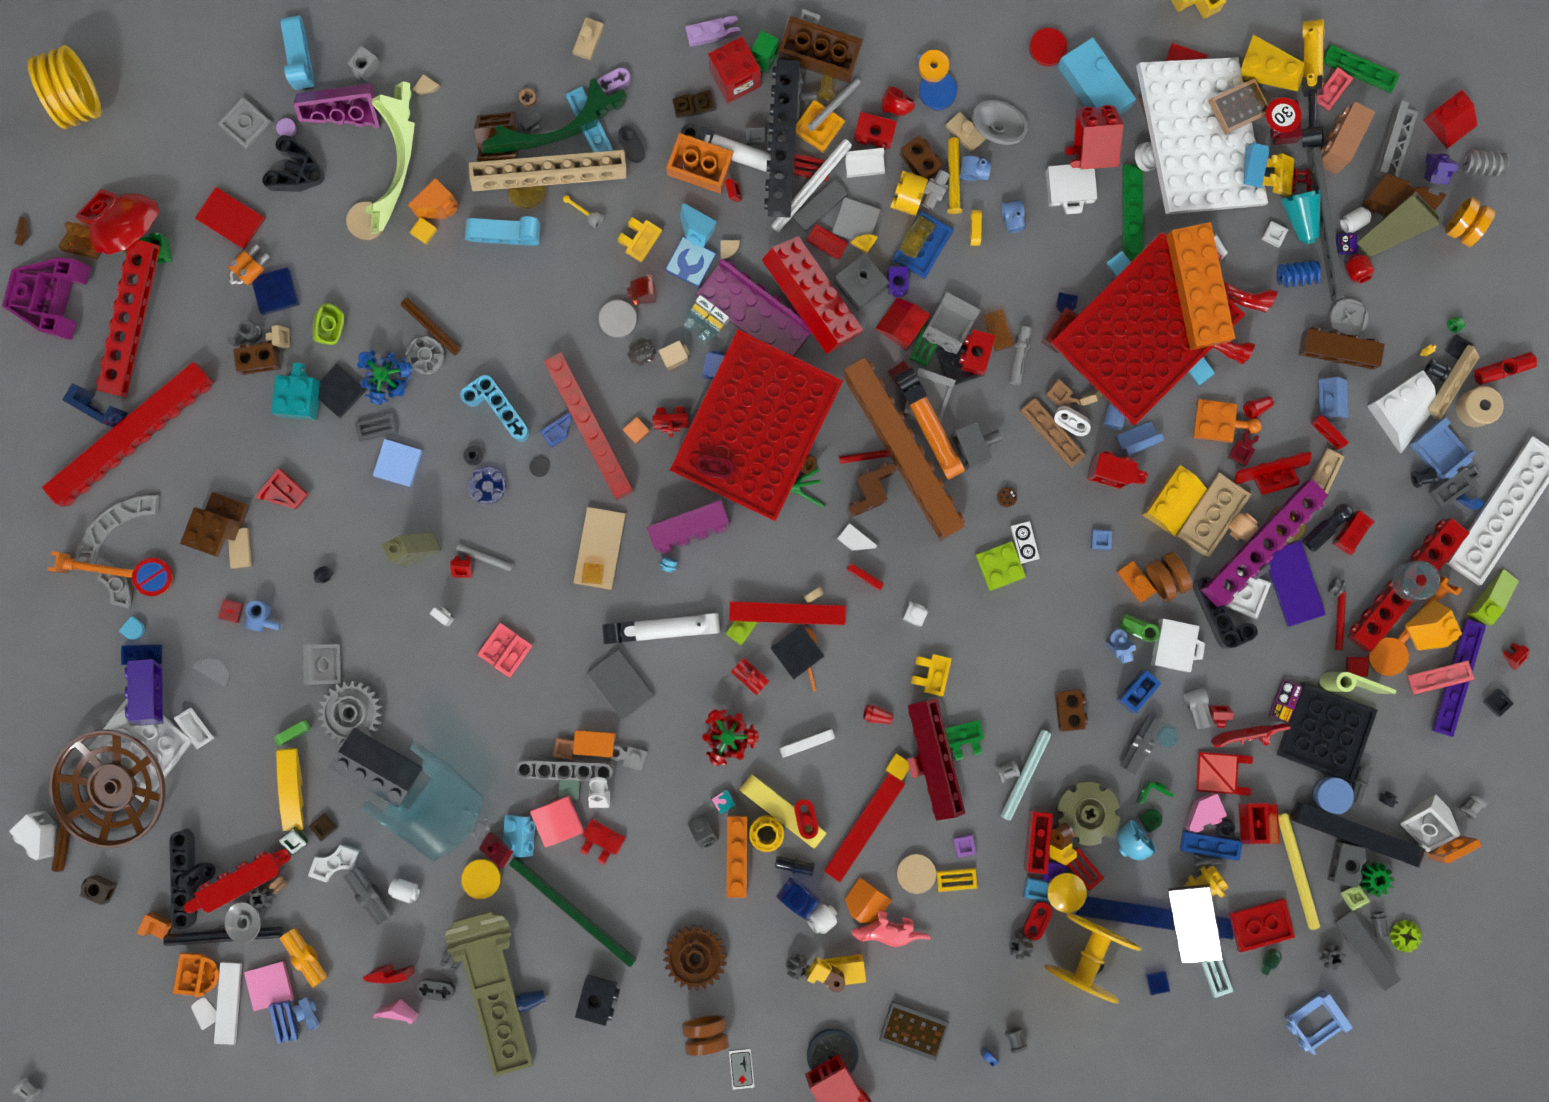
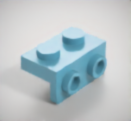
[503,815,536,857]

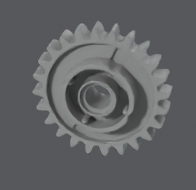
[318,681,383,743]

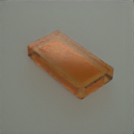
[983,309,1014,352]

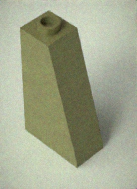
[1357,191,1443,257]
[381,533,441,567]

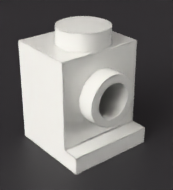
[902,602,928,627]

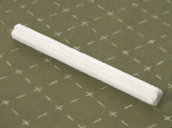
[771,139,852,232]

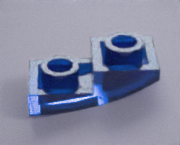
[121,645,162,665]

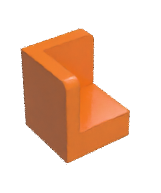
[137,912,172,940]

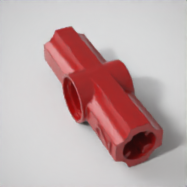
[1474,352,1538,386]

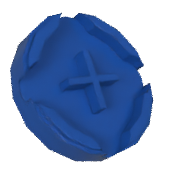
[919,74,957,111]

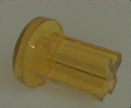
[818,75,835,100]

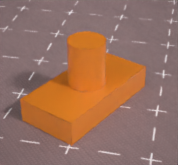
[1116,561,1157,603]

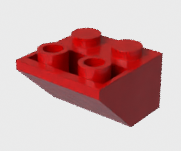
[1238,803,1280,844]

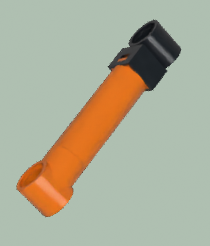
[894,367,965,480]

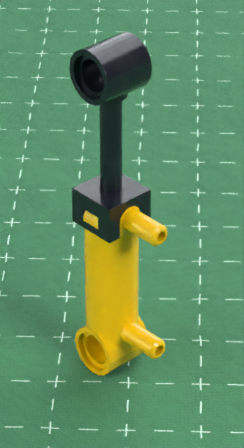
[1302,19,1324,148]

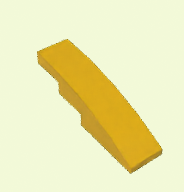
[276,748,305,831]

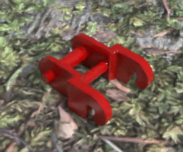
[1292,168,1312,193]

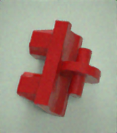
[652,406,689,438]
[731,657,769,696]

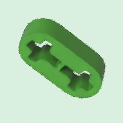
[273,719,311,747]

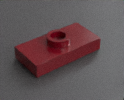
[479,832,514,869]

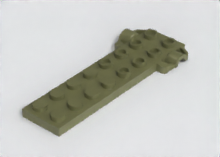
[444,910,534,1077]

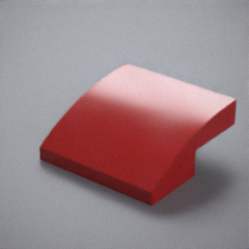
[363,963,415,984]

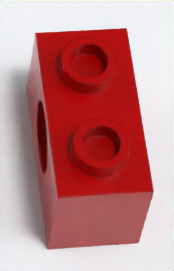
[854,112,897,150]
[959,329,996,376]

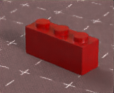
[1024,810,1053,874]

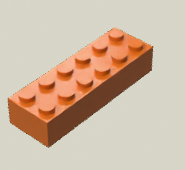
[1166,222,1236,350]

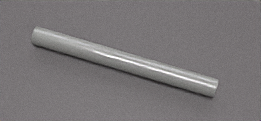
[808,78,861,131]

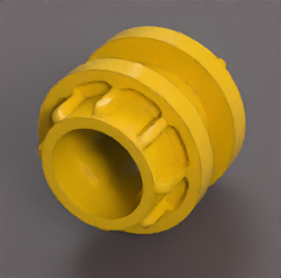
[749,815,784,852]
[1185,866,1228,898]

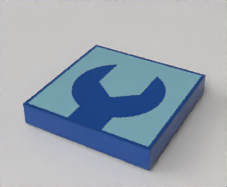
[665,236,717,288]

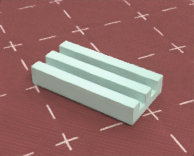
[1201,960,1234,998]

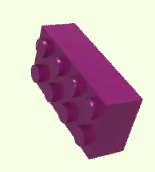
[647,500,730,554]

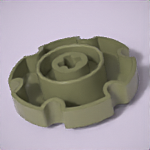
[1056,781,1120,846]

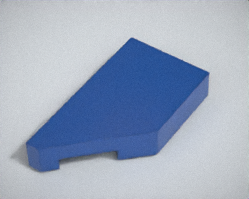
[540,412,572,448]

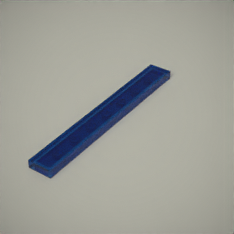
[1075,896,1234,940]

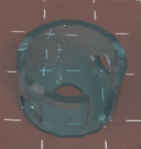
[1392,561,1440,601]

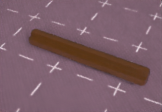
[401,298,461,355]

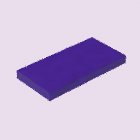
[1268,541,1326,627]

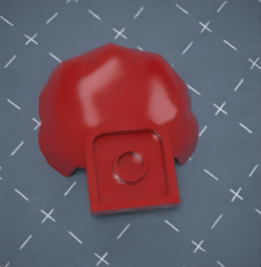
[75,189,159,255]

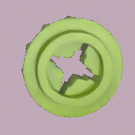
[1390,920,1423,953]

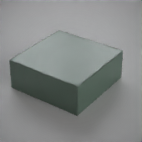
[559,780,580,800]

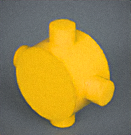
[1420,344,1437,357]

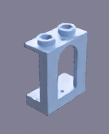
[1284,990,1353,1055]

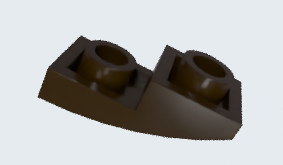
[672,90,716,118]

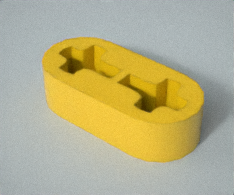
[970,210,982,246]

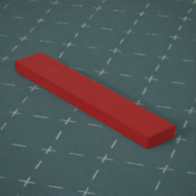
[728,601,846,625]
[824,773,905,882]

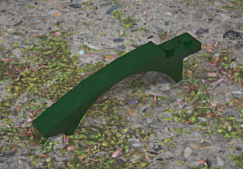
[481,78,627,154]

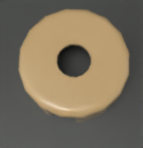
[1456,386,1504,428]

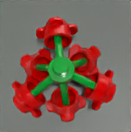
[702,709,759,766]

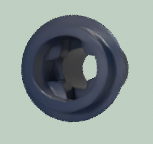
[515,990,546,1012]

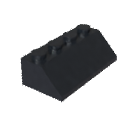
[329,728,423,808]

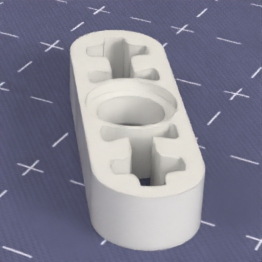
[779,729,836,758]

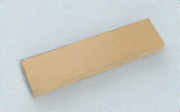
[1428,345,1479,420]

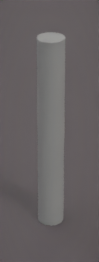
[456,544,513,572]

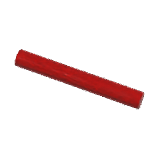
[1335,592,1346,651]

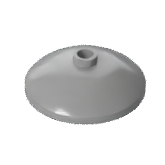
[972,100,1028,145]

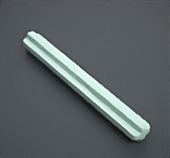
[1001,730,1051,821]

